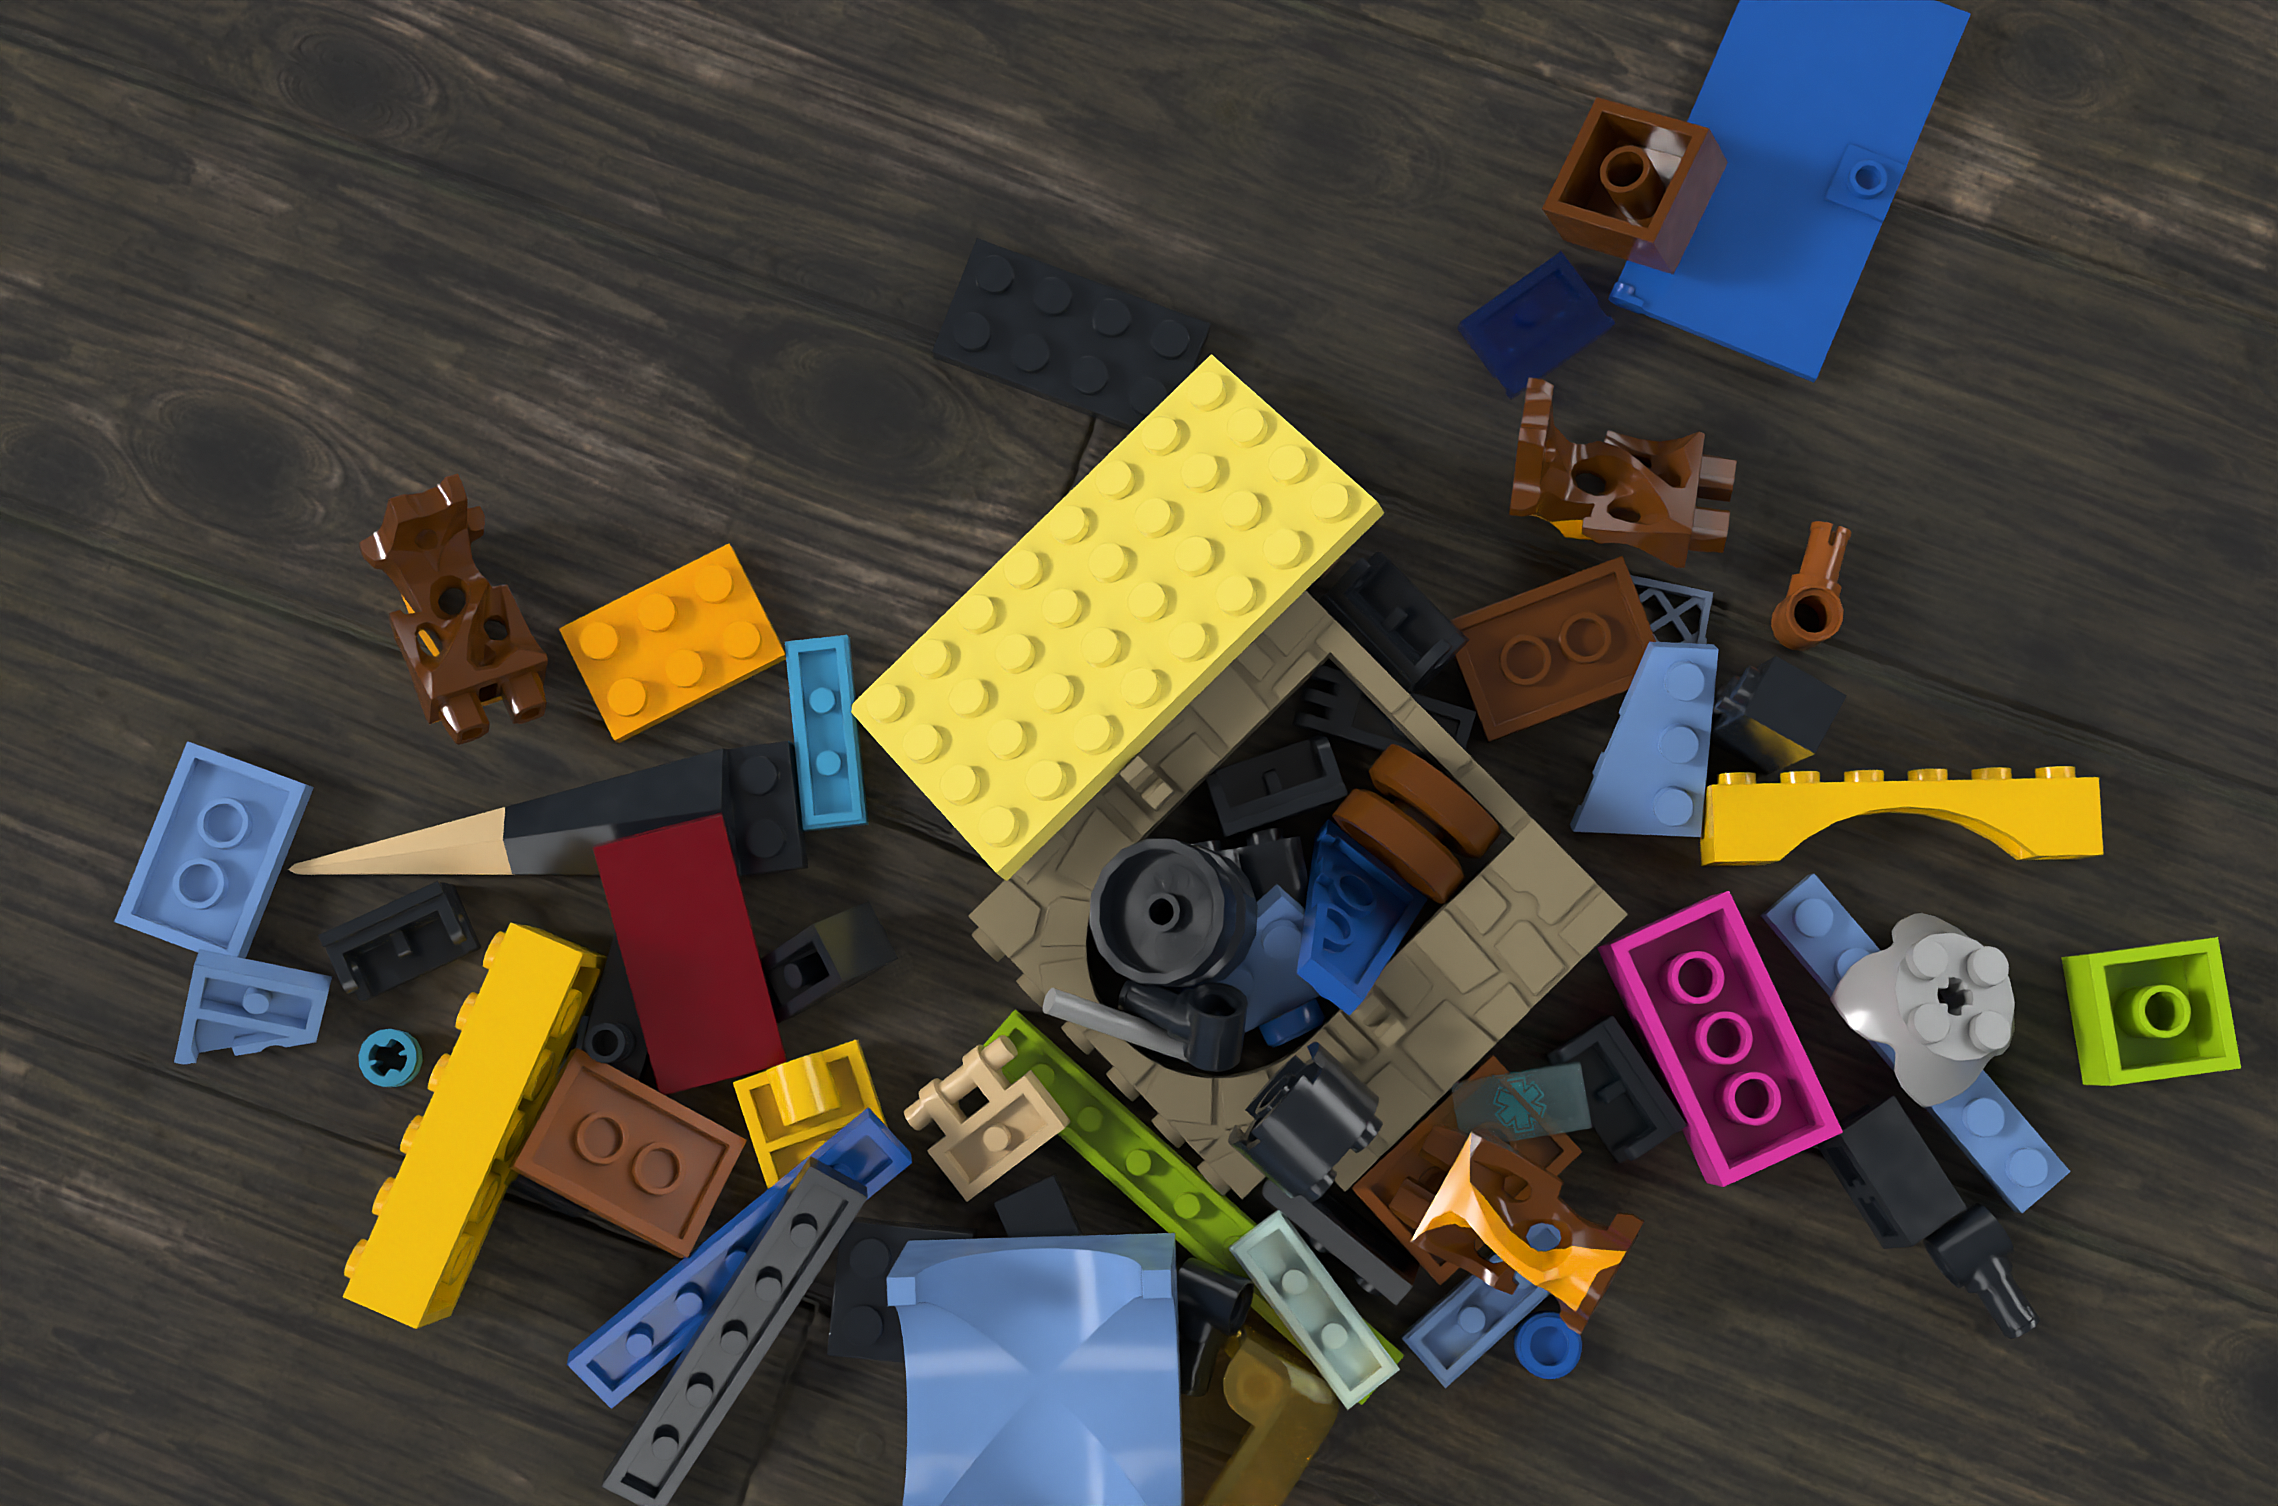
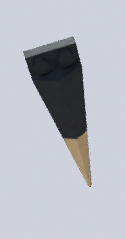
[288,741,808,877]

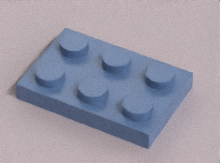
[114,741,314,959]

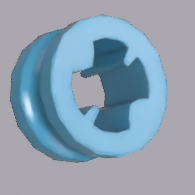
[358,1029,423,1087]

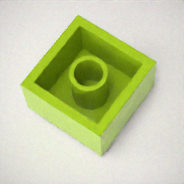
[2061,937,2241,1086]

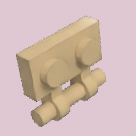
[904,1035,1071,1202]

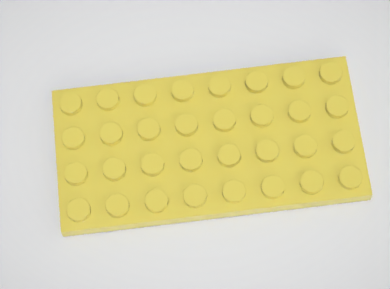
[851,354,1384,881]

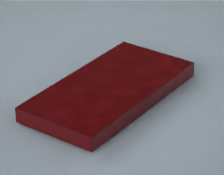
[593,812,787,1095]

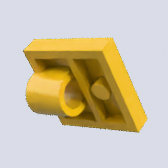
[733,1040,888,1189]

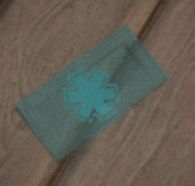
[1451,1062,1592,1142]

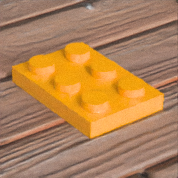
[559,543,786,743]

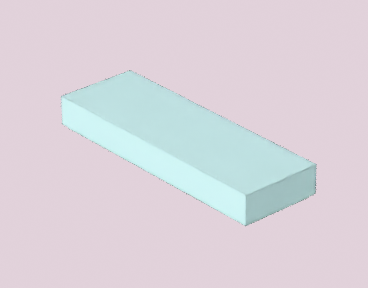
[1228,1209,1400,1410]

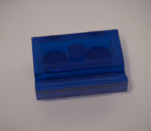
[1457,251,1615,400]

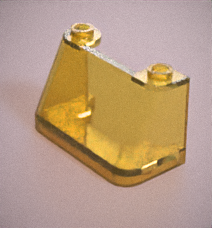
[1199,1323,1338,1506]

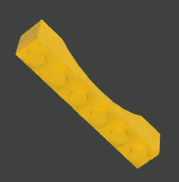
[1700,766,2103,866]

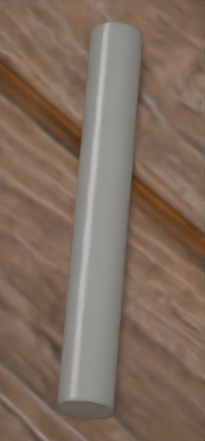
[1043,988,1218,1072]

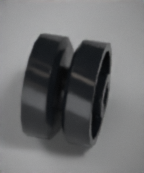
[1089,839,1258,988]

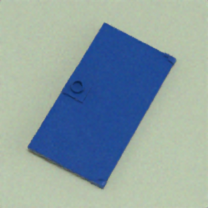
[1608,0,1971,382]

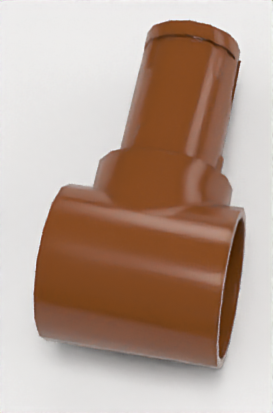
[1771,521,1852,651]

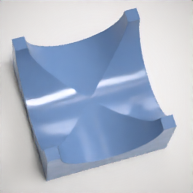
[887,1233,1185,1506]

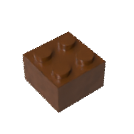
[1542,97,1728,274]

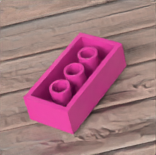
[1597,891,1843,1187]

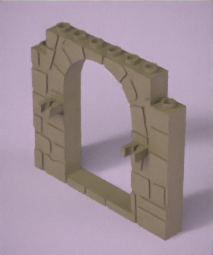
[969,590,1628,1199]

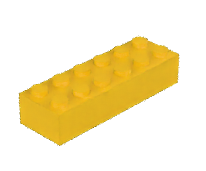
[343,922,607,1329]

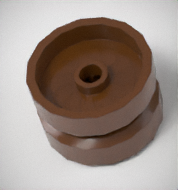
[1332,744,1501,904]

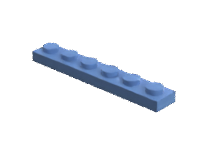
[1760,873,2071,1213]

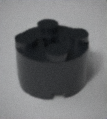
[1228,1042,1383,1203]

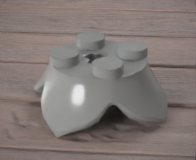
[1830,913,2015,1108]

